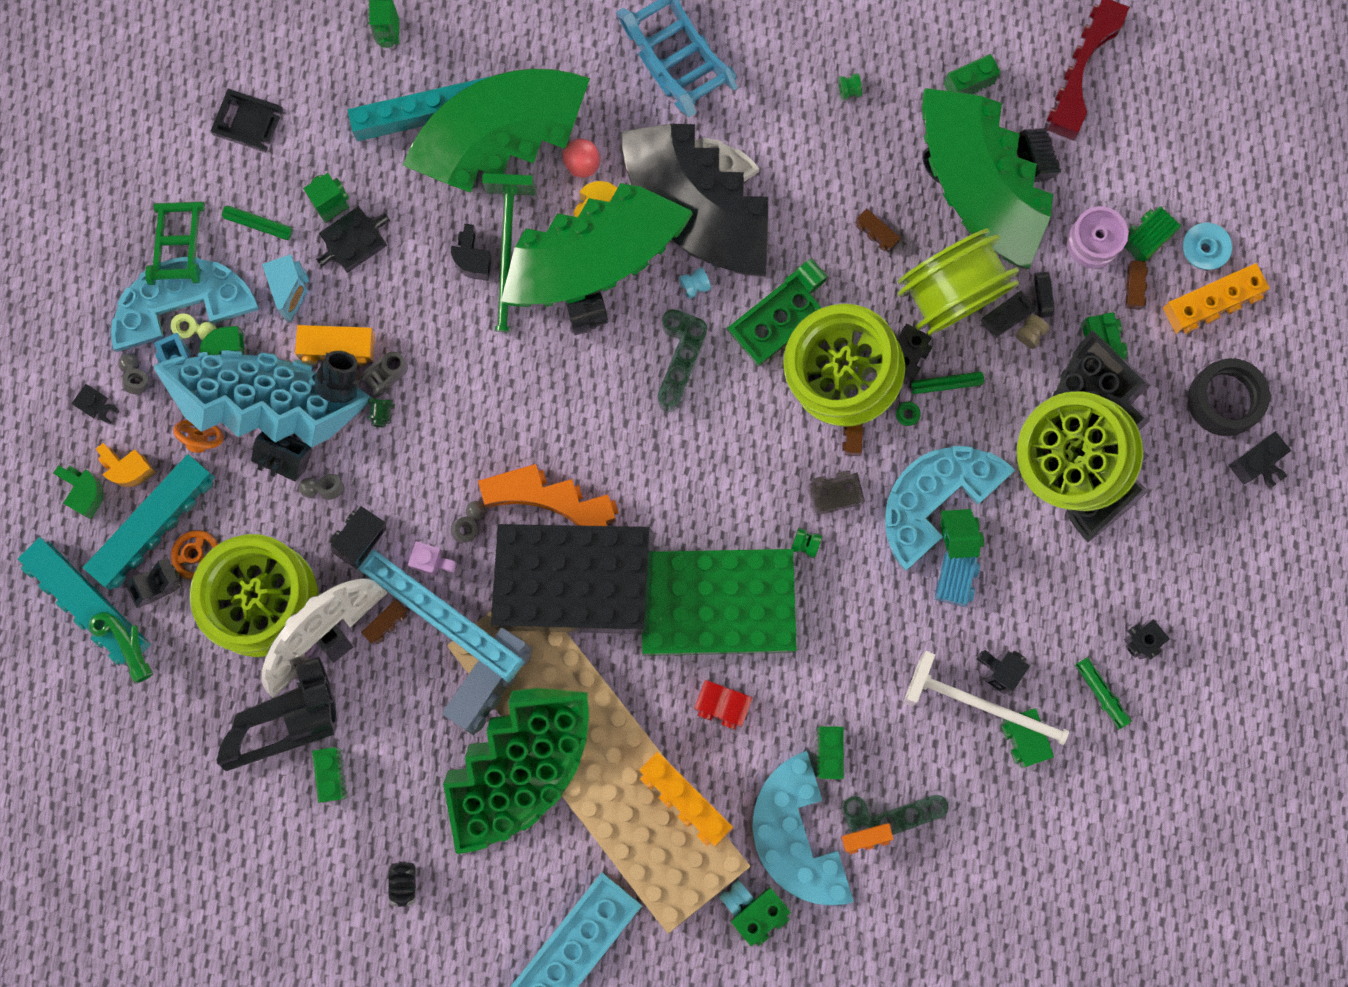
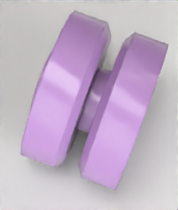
[1067,206,1129,269]

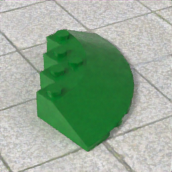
[402,69,590,193]
[922,88,1053,269]
[501,183,693,307]
[443,688,589,854]

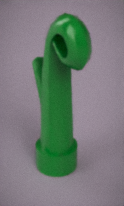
[89,612,154,684]

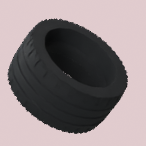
[1188,358,1270,436]

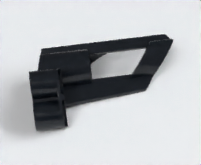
[217,657,337,771]

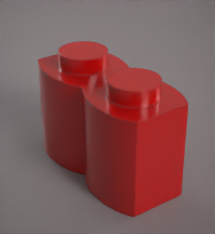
[694,680,753,730]

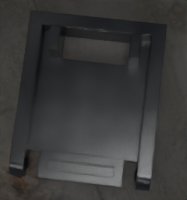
[210,88,284,153]

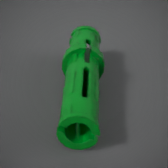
[1074,657,1132,730]

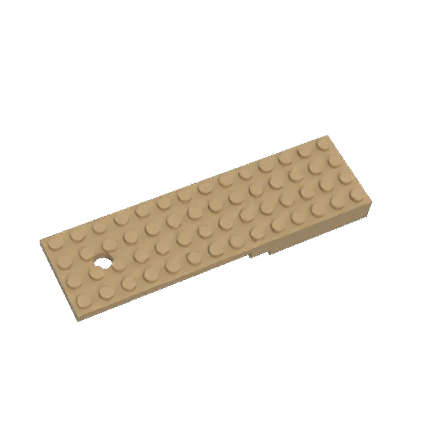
[447,611,751,934]

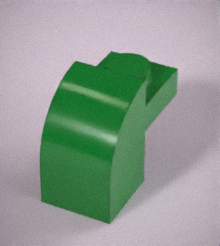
[199,326,245,355]
[53,465,104,519]

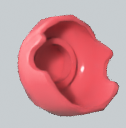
[562,138,600,178]

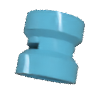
[679,267,711,299]
[719,879,755,916]

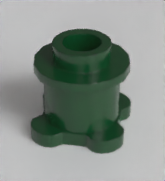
[367,398,395,428]

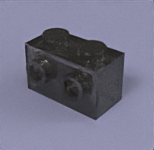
[807,470,865,516]

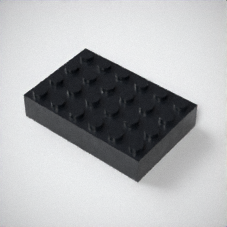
[490,524,654,634]

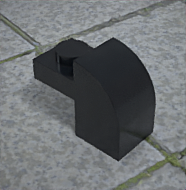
[451,223,492,281]
[126,558,180,608]

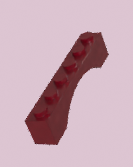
[1046,0,1130,141]

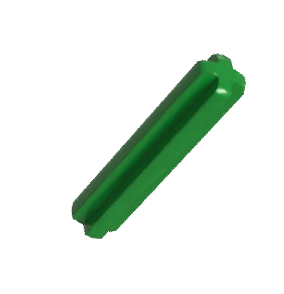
[222,205,293,240]
[911,371,984,395]

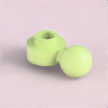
[171,314,217,340]

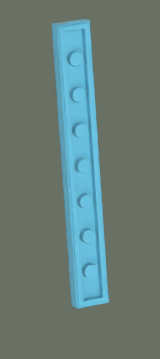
[358,549,525,683]

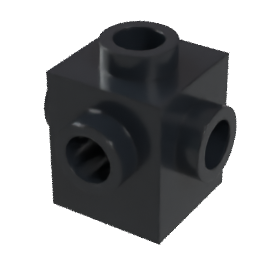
[1124,619,1170,660]

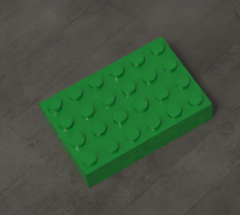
[642,549,797,656]

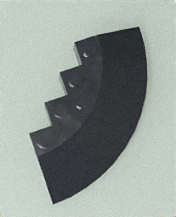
[622,123,768,277]
[1048,330,1150,543]

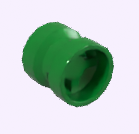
[791,527,822,559]

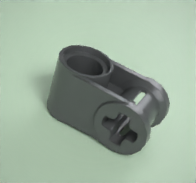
[359,351,408,398]

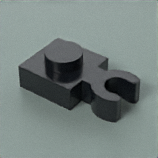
[71,384,120,424]

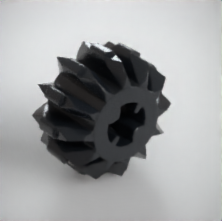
[388,862,416,907]

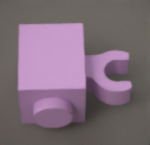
[408,541,457,576]

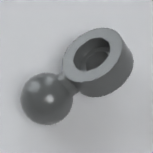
[118,354,148,394]
[299,474,344,500]
[451,501,486,543]

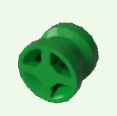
[838,73,863,101]

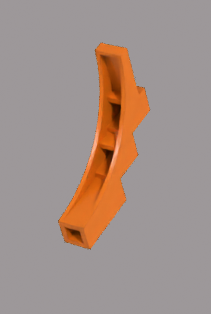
[478,464,619,526]

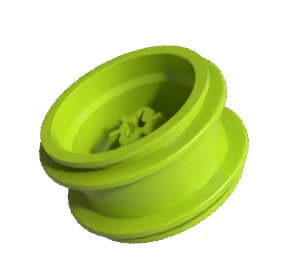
[897,229,1020,336]
[783,304,905,427]
[1017,392,1143,511]
[190,534,319,657]

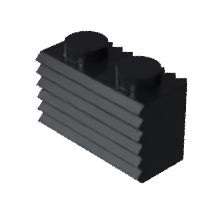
[1017,128,1061,183]

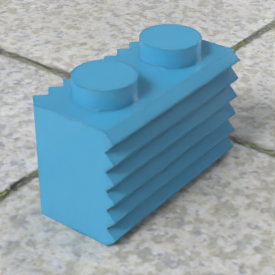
[934,550,981,607]

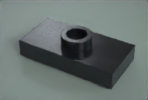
[981,291,1036,339]

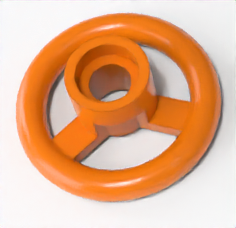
[173,419,224,453]
[171,530,219,580]

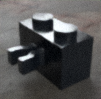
[1228,431,1291,489]
[251,432,312,482]
[976,650,1030,694]

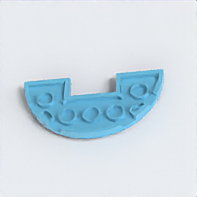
[111,257,260,352]
[885,446,1015,571]
[752,751,854,905]

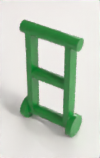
[145,201,205,285]

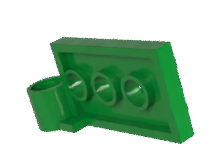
[727,258,828,367]

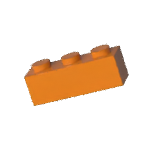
[840,823,894,855]

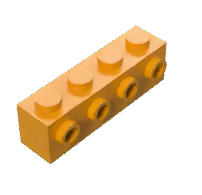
[1163,263,1270,334]
[639,751,734,847]

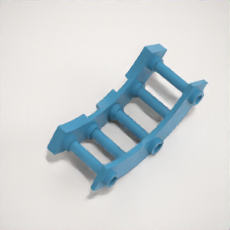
[615,0,738,118]

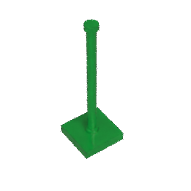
[482,173,536,333]

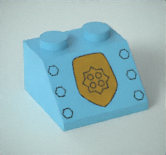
[262,254,310,323]

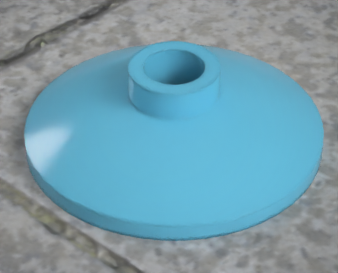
[1183,223,1232,270]

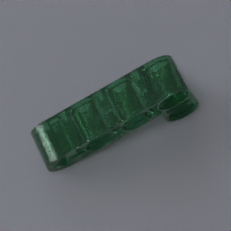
[658,309,707,412]
[841,795,949,835]

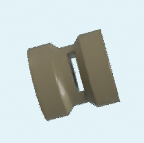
[1015,314,1050,349]

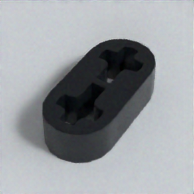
[1034,271,1054,318]

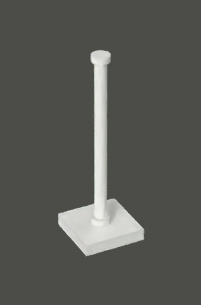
[903,651,1069,745]

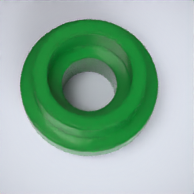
[895,401,921,426]

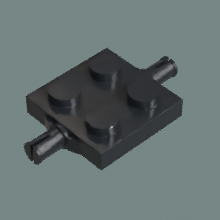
[316,206,390,273]

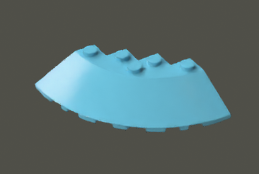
[154,350,371,448]

